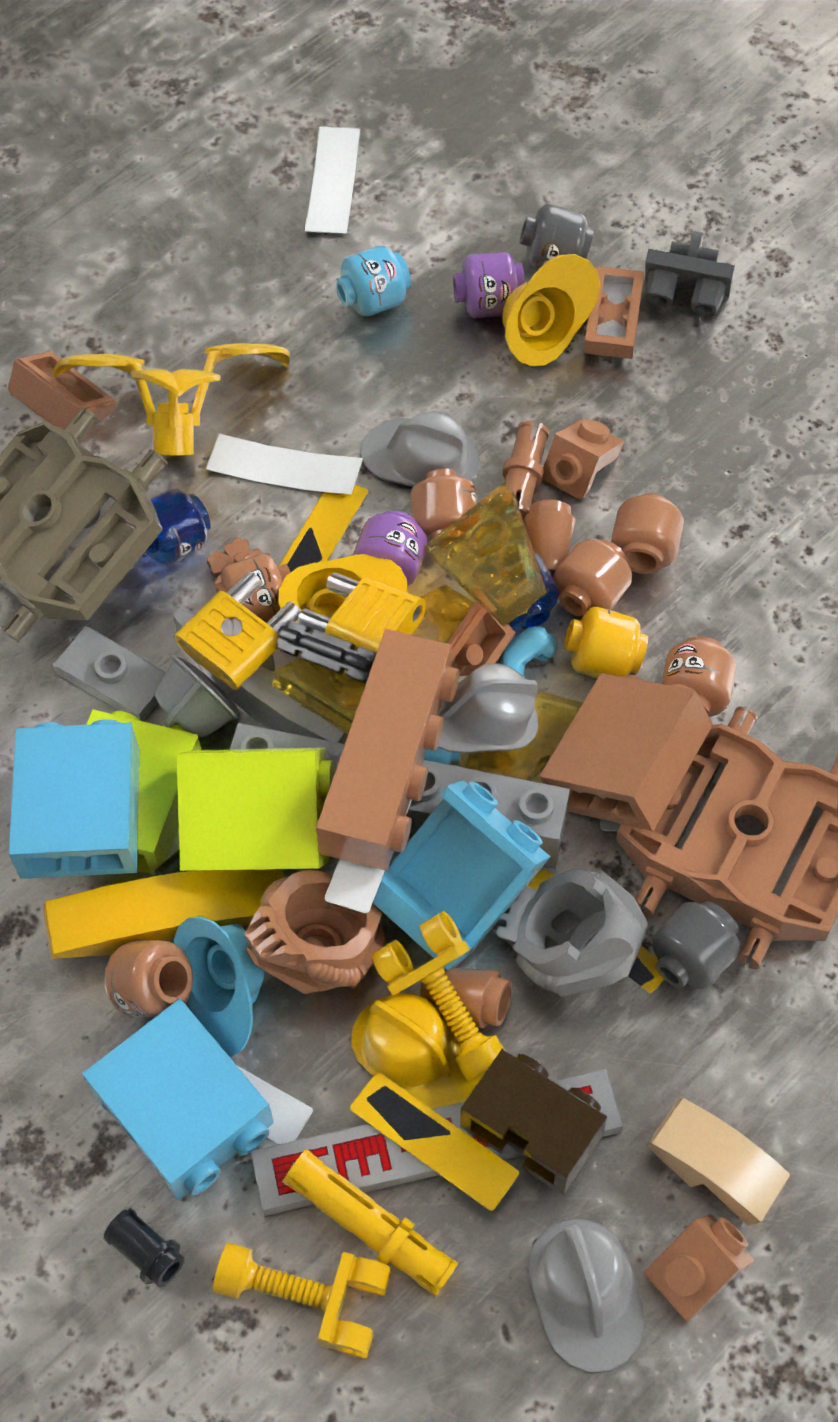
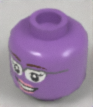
[453,252,525,318]
[353,510,428,586]

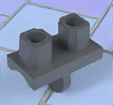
[645,231,735,316]

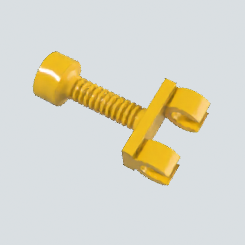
[372,911,505,1080]
[213,1242,391,1359]

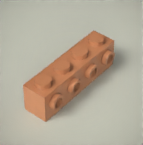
[316,629,460,871]

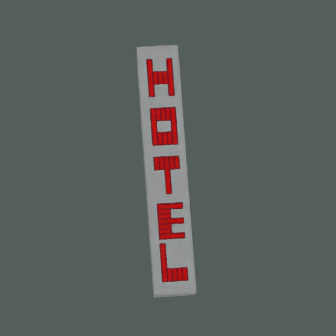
[251,1069,623,1216]

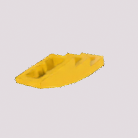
[42,869,284,959]

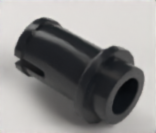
[103,1208,185,1288]

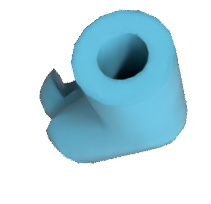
[499,626,558,676]

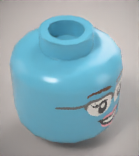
[335,245,411,317]

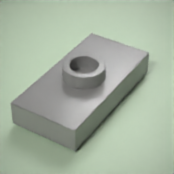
[53,626,166,721]

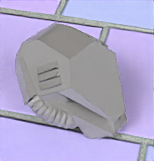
[493,869,648,997]

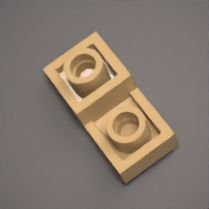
[646,1098,791,1226]

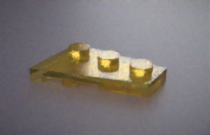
[424,480,547,627]

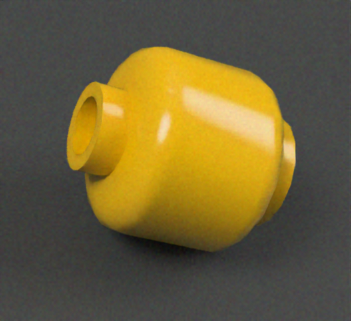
[563,606,648,679]

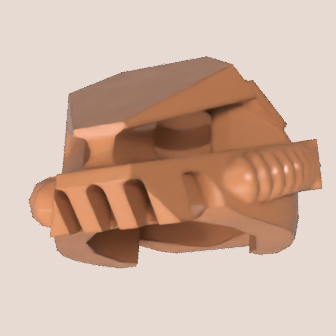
[244,870,385,994]

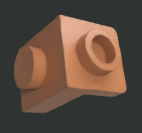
[542,418,624,499]
[643,1214,754,1322]

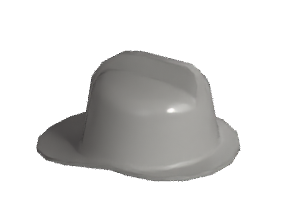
[360,411,480,487]
[155,652,240,738]
[438,663,539,753]
[528,1219,645,1373]

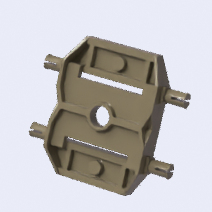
[0,407,168,643]

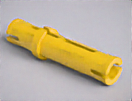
[282,1148,458,1297]

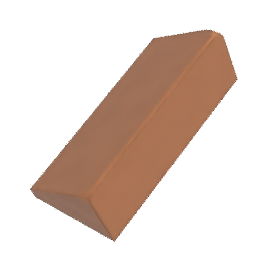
[8,351,118,430]
[447,596,516,676]

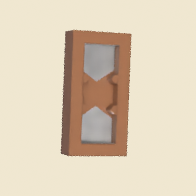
[584,266,644,359]

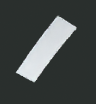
[305,127,360,234]
[206,434,363,495]

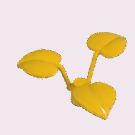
[54,343,290,455]

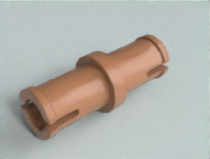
[496,421,549,524]

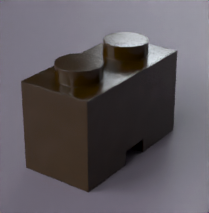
[460,1049,607,1196]

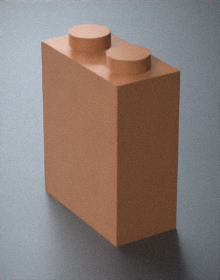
[539,673,713,831]

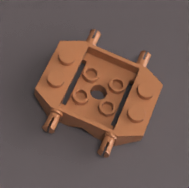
[616,706,838,969]

